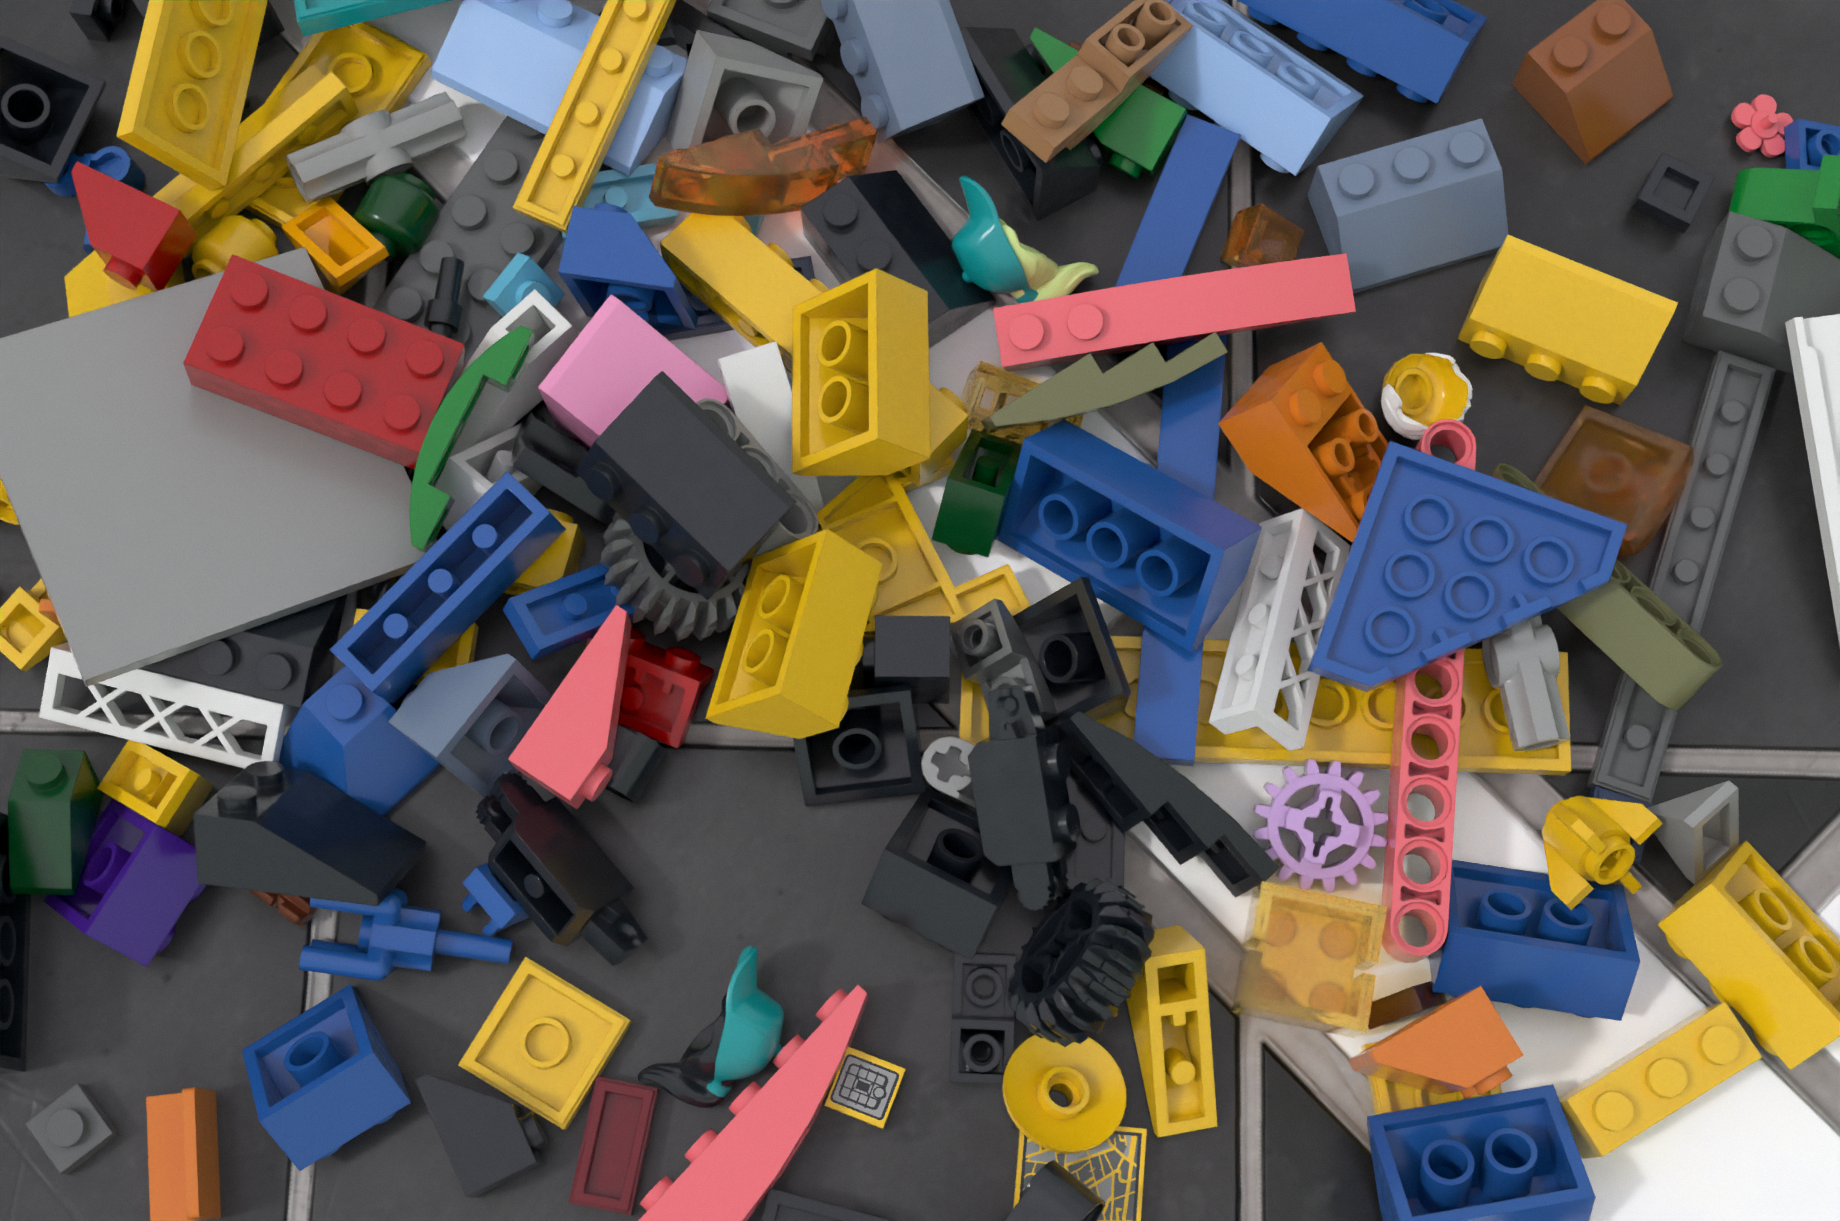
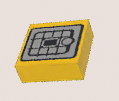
[824,1047,906,1130]

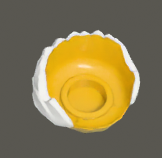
[1381,353,1473,440]

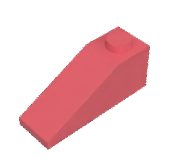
[508,605,632,810]

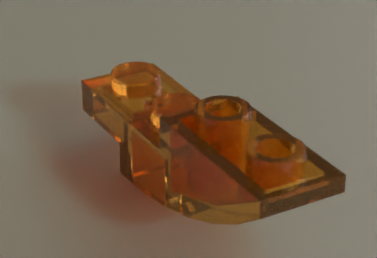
[649,117,878,216]

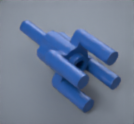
[299,888,513,981]

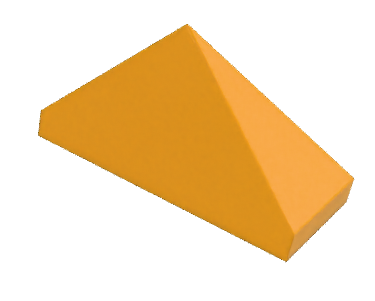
[281,196,389,296]

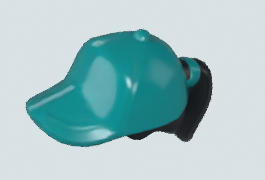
[638,946,785,1108]

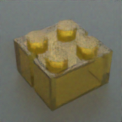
[1231,881,1387,1038]

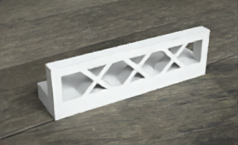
[1209,508,1350,751]
[39,642,300,769]

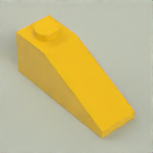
[1126,925,1217,1137]

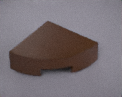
[1361,981,1447,1030]

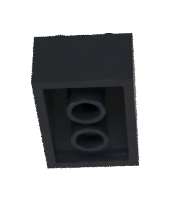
[193,761,426,906]

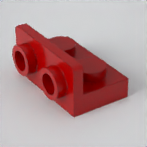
[585,628,715,748]

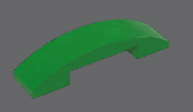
[410,326,535,553]

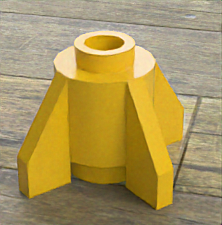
[1542,795,1663,910]

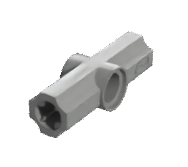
[286,91,467,204]
[1482,615,1570,752]

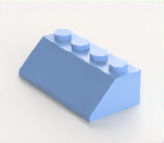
[431,0,688,176]
[1148,0,1364,176]

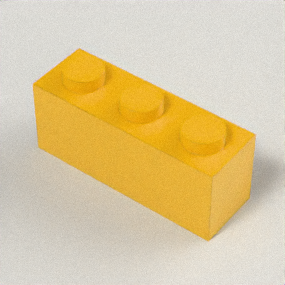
[1558,1002,1762,1159]

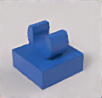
[462,863,530,936]

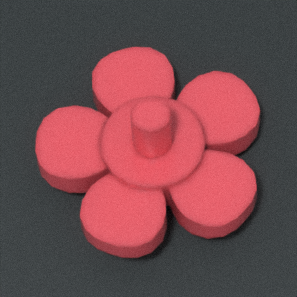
[1731,94,1793,158]

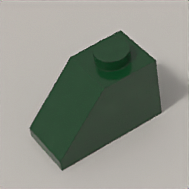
[931,429,1022,558]
[8,749,104,895]

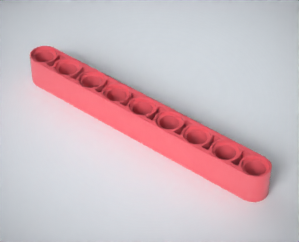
[1380,419,1476,963]

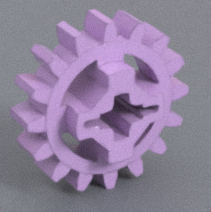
[1252,758,1388,893]

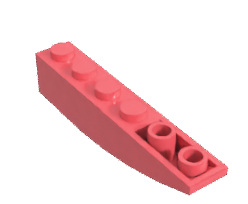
[638,985,869,1221]

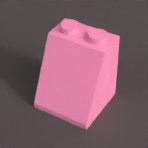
[538,295,733,449]

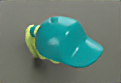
[952,175,1099,304]

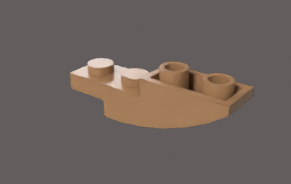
[1001,0,1193,163]

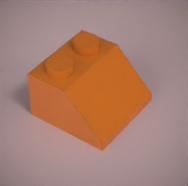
[1347,986,1523,1099]

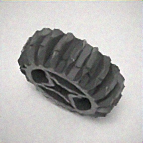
[599,512,753,642]

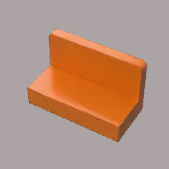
[146,1087,221,1221]

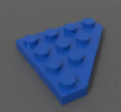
[1307,441,1628,692]

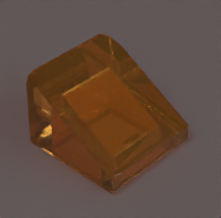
[1220,203,1304,268]

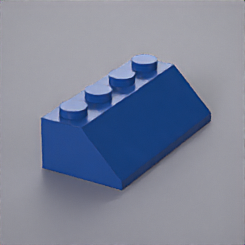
[1237,0,1488,104]
[997,419,1262,653]

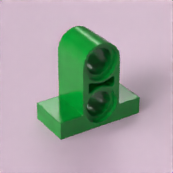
[1728,155,1840,259]

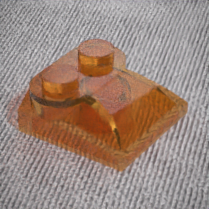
[1534,405,1695,556]

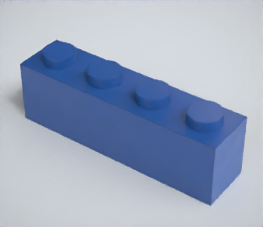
[330,471,566,704]

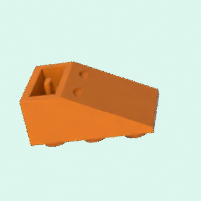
[1218,342,1388,543]

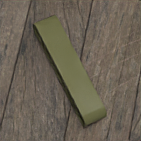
[1489,463,1723,711]

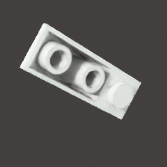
[450,289,578,457]

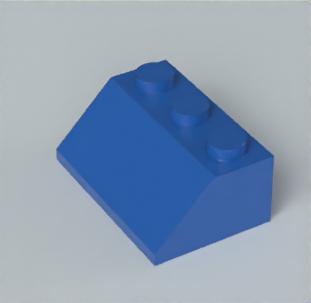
[1429,859,1640,1021]
[1367,1084,1596,1221]

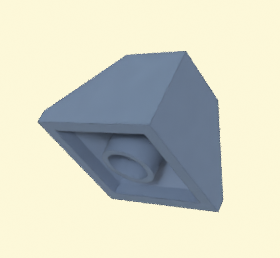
[388,654,553,798]

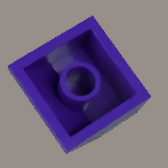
[43,798,207,967]

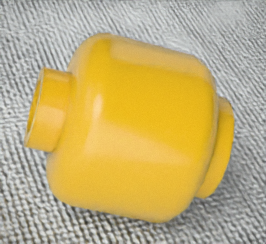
[192,215,279,279]

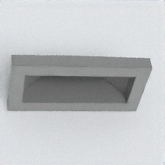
[1647,780,1739,885]

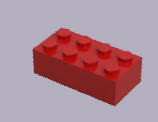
[183,254,465,470]

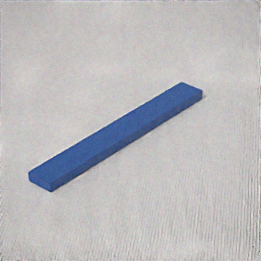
[1134,335,1227,767]

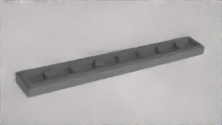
[1587,350,1776,803]

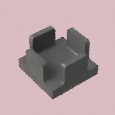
[706,0,837,61]

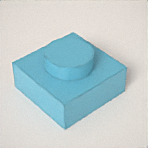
[482,253,565,317]

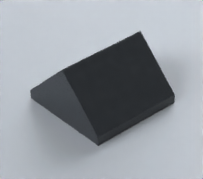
[0,35,106,184]
[1012,577,1131,727]
[793,684,926,806]

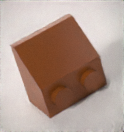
[1512,0,1674,165]

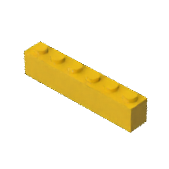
[660,197,969,487]

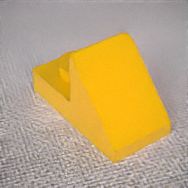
[97,740,213,836]

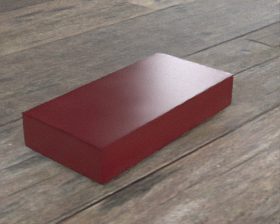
[569,1076,660,1215]

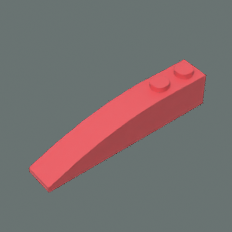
[993,253,1356,372]

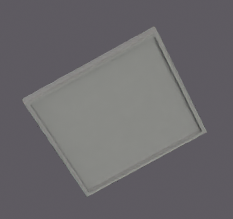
[0,247,437,687]

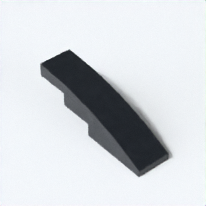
[1058,711,1280,898]

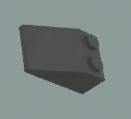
[1681,211,1840,374]

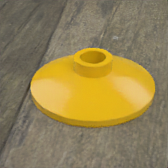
[1002,1035,1126,1154]

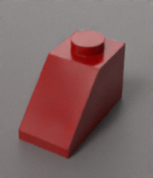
[71,161,197,292]

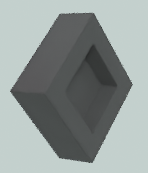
[25,1083,120,1174]

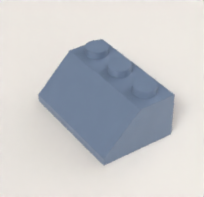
[820,0,984,143]
[1307,118,1509,294]

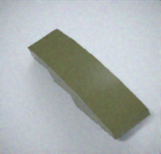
[981,332,1228,431]

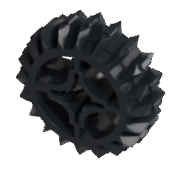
[1008,878,1155,1047]

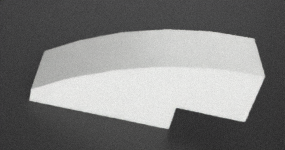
[718,341,824,513]

